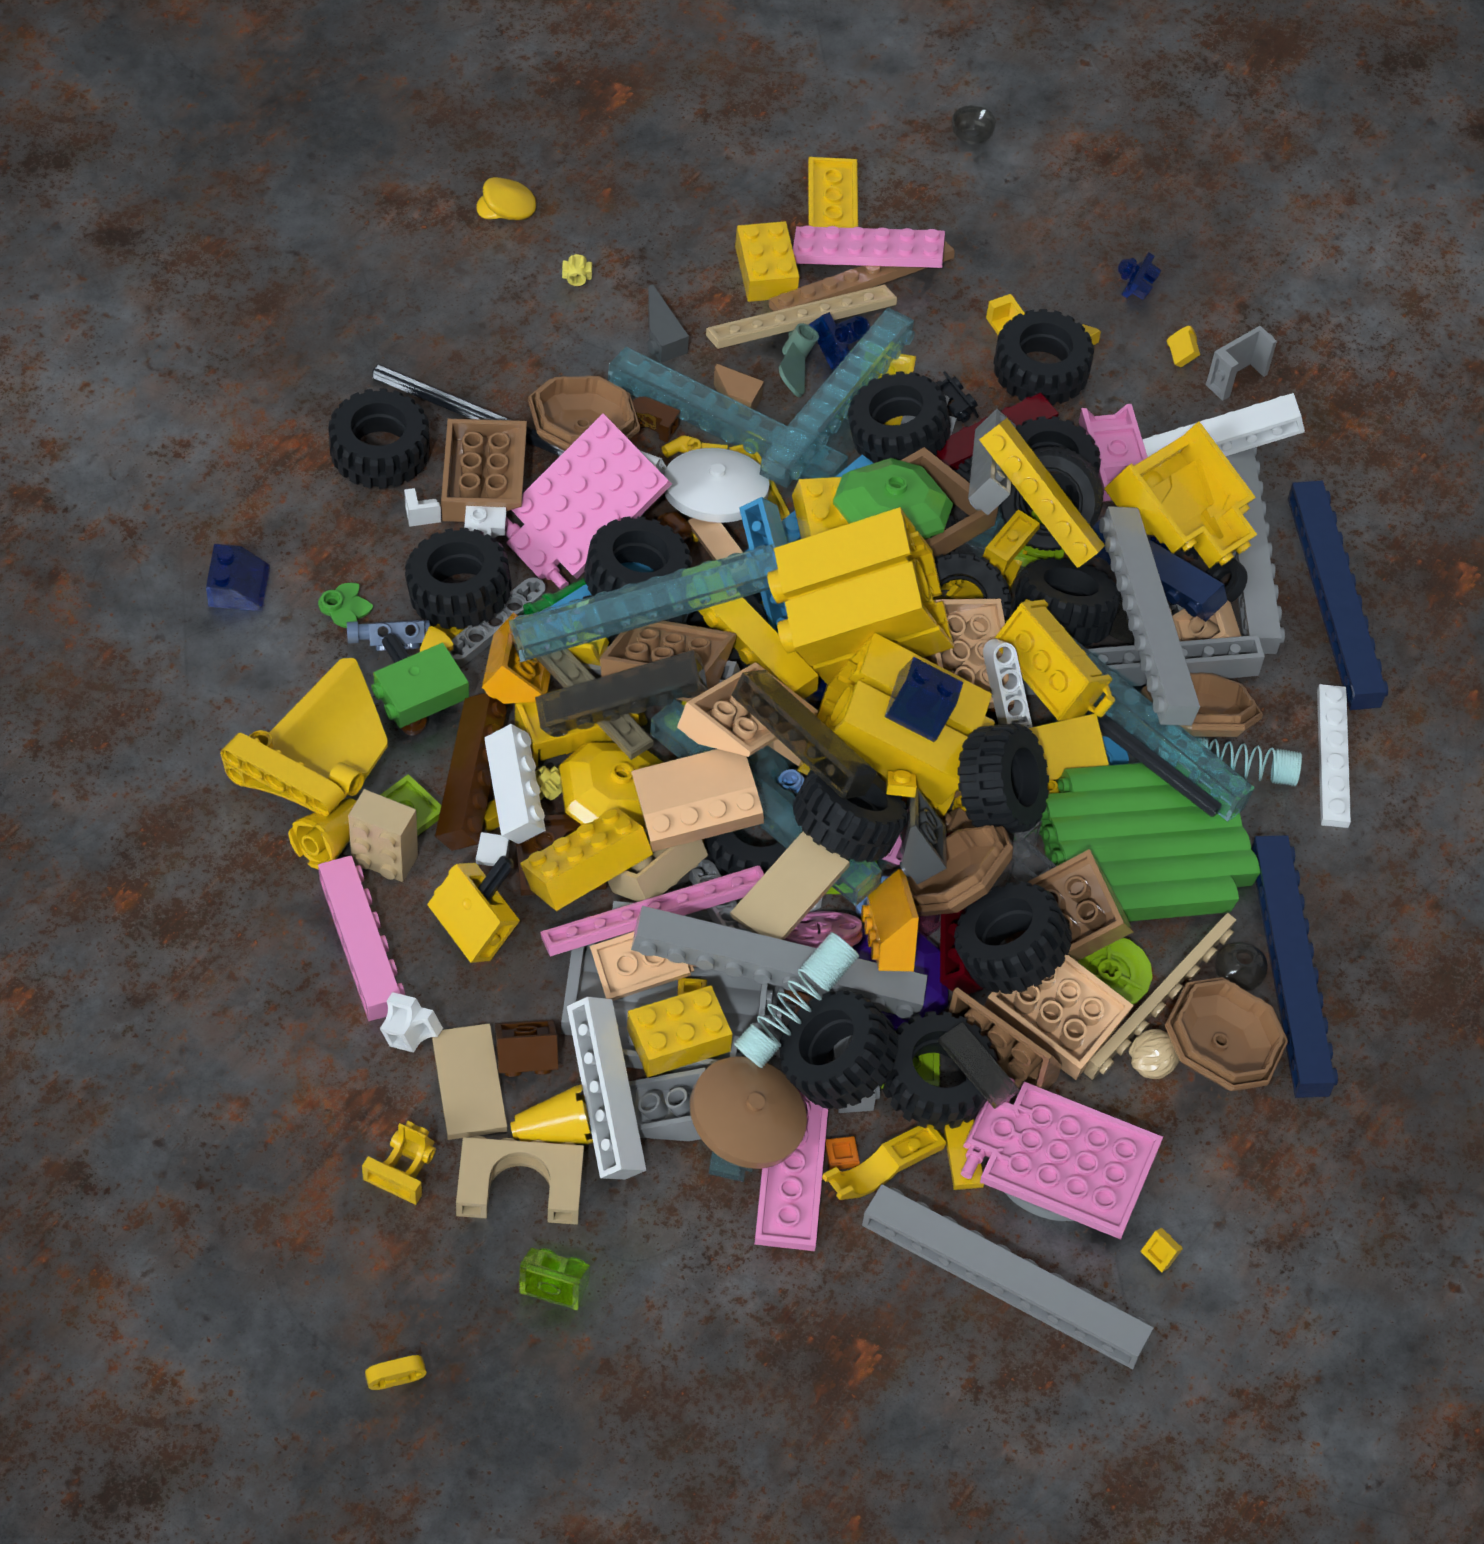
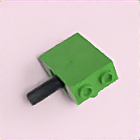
[371,633,469,728]

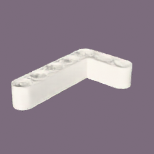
[983,639,1032,728]

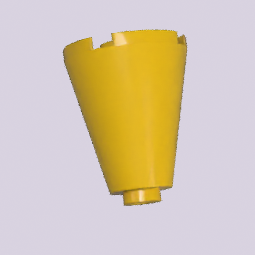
[288,798,357,870]
[510,1084,593,1144]

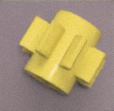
[562,254,592,286]
[535,766,562,800]

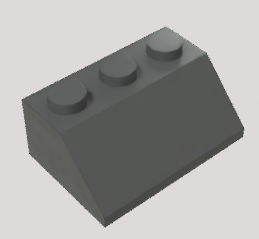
[900,787,947,885]

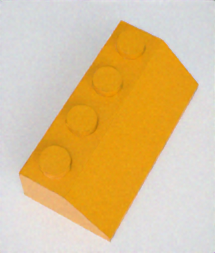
[482,612,551,704]
[861,869,919,972]

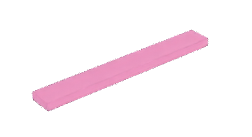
[541,865,764,956]

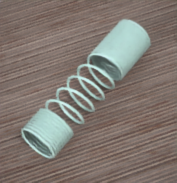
[1159,731,1302,787]
[734,932,859,1068]

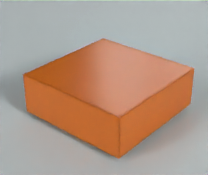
[825,1136,860,1170]

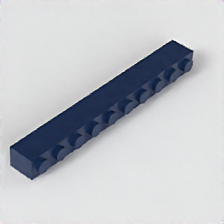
[1288,480,1388,710]
[1251,835,1338,1098]

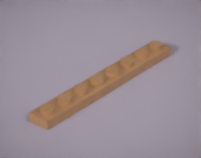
[769,241,955,312]

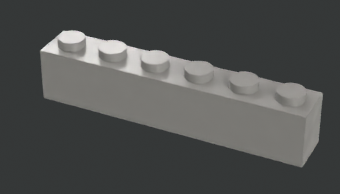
[968,409,1016,515]

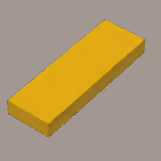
[944,1120,984,1190]

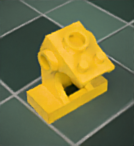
[362,1121,436,1205]

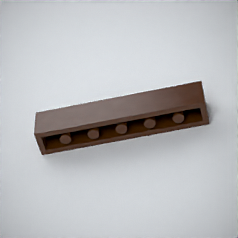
[435,693,507,851]

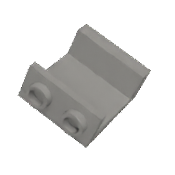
[1206,326,1277,401]

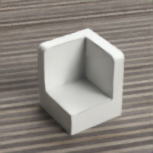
[404,488,441,527]
[476,832,509,866]

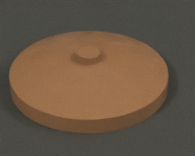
[690,1056,807,1169]

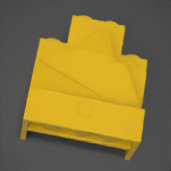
[1104,421,1257,568]

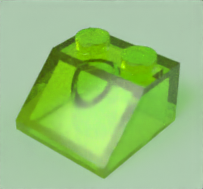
[519,1247,590,1310]

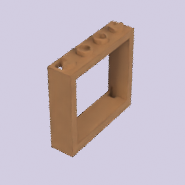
[901,447,999,560]

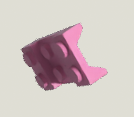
[1079,404,1147,502]

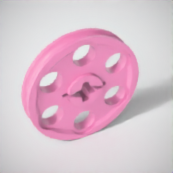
[785,911,863,948]

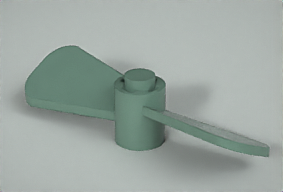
[779,323,820,398]

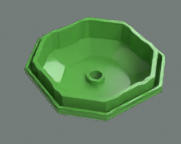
[833,458,953,539]

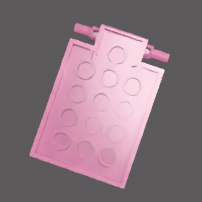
[505,414,672,590]
[961,1077,1163,1240]

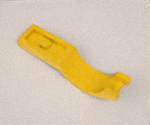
[946,509,1040,599]
[822,1125,947,1200]

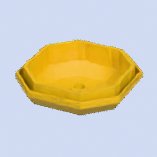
[559,742,664,829]

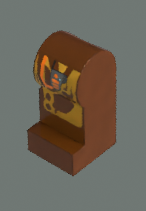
[633,396,681,443]

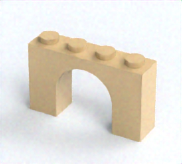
[456,1136,584,1225]

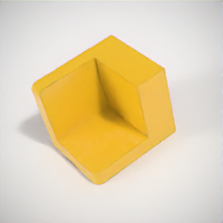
[986,294,1025,335]
[566,623,609,666]

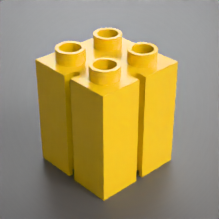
[767,507,954,684]
[797,632,995,818]

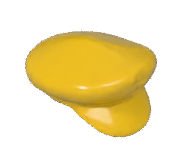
[476,177,536,220]

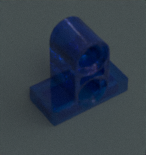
[809,312,870,370]

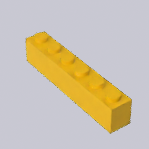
[979,418,1105,568]
[686,567,819,699]

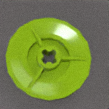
[1077,937,1153,1004]

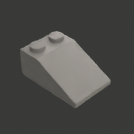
[629,1067,706,1141]

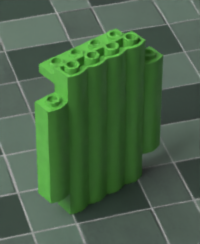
[1036,760,1260,921]

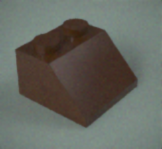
[495,1019,558,1077]

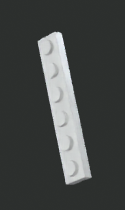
[1317,684,1351,828]

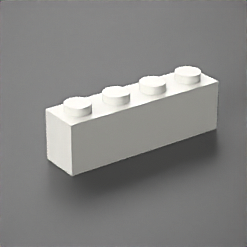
[485,724,546,844]

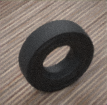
[1206,559,1248,602]

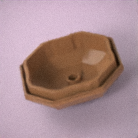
[528,376,640,451]
[1141,673,1263,737]
[907,825,1013,916]
[1165,977,1288,1091]

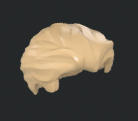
[1129,1029,1180,1079]

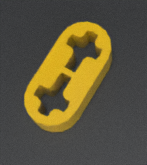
[365,1355,427,1390]

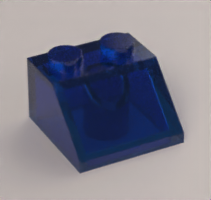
[206,544,270,611]
[884,657,963,742]

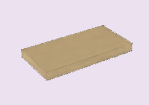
[730,832,850,940]
[432,1024,507,1140]

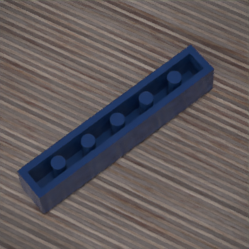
[1092,516,1228,622]

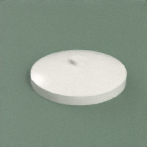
[664,448,769,523]

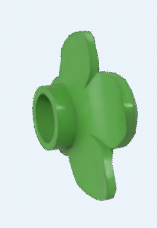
[318,583,373,628]

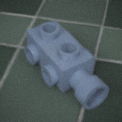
[347,620,430,651]

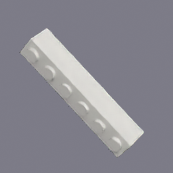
[1142,393,1305,457]
[567,997,647,1180]

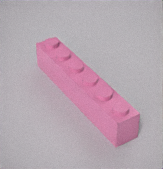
[318,855,405,1022]

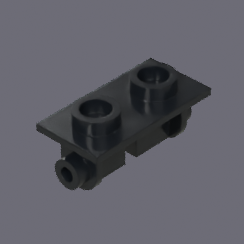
[936,371,979,423]

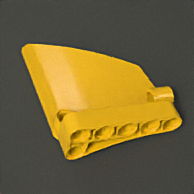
[220,658,388,817]

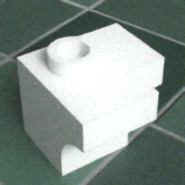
[464,506,506,538]
[380,992,443,1053]

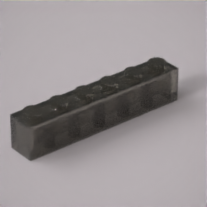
[535,650,708,737]
[731,670,878,799]

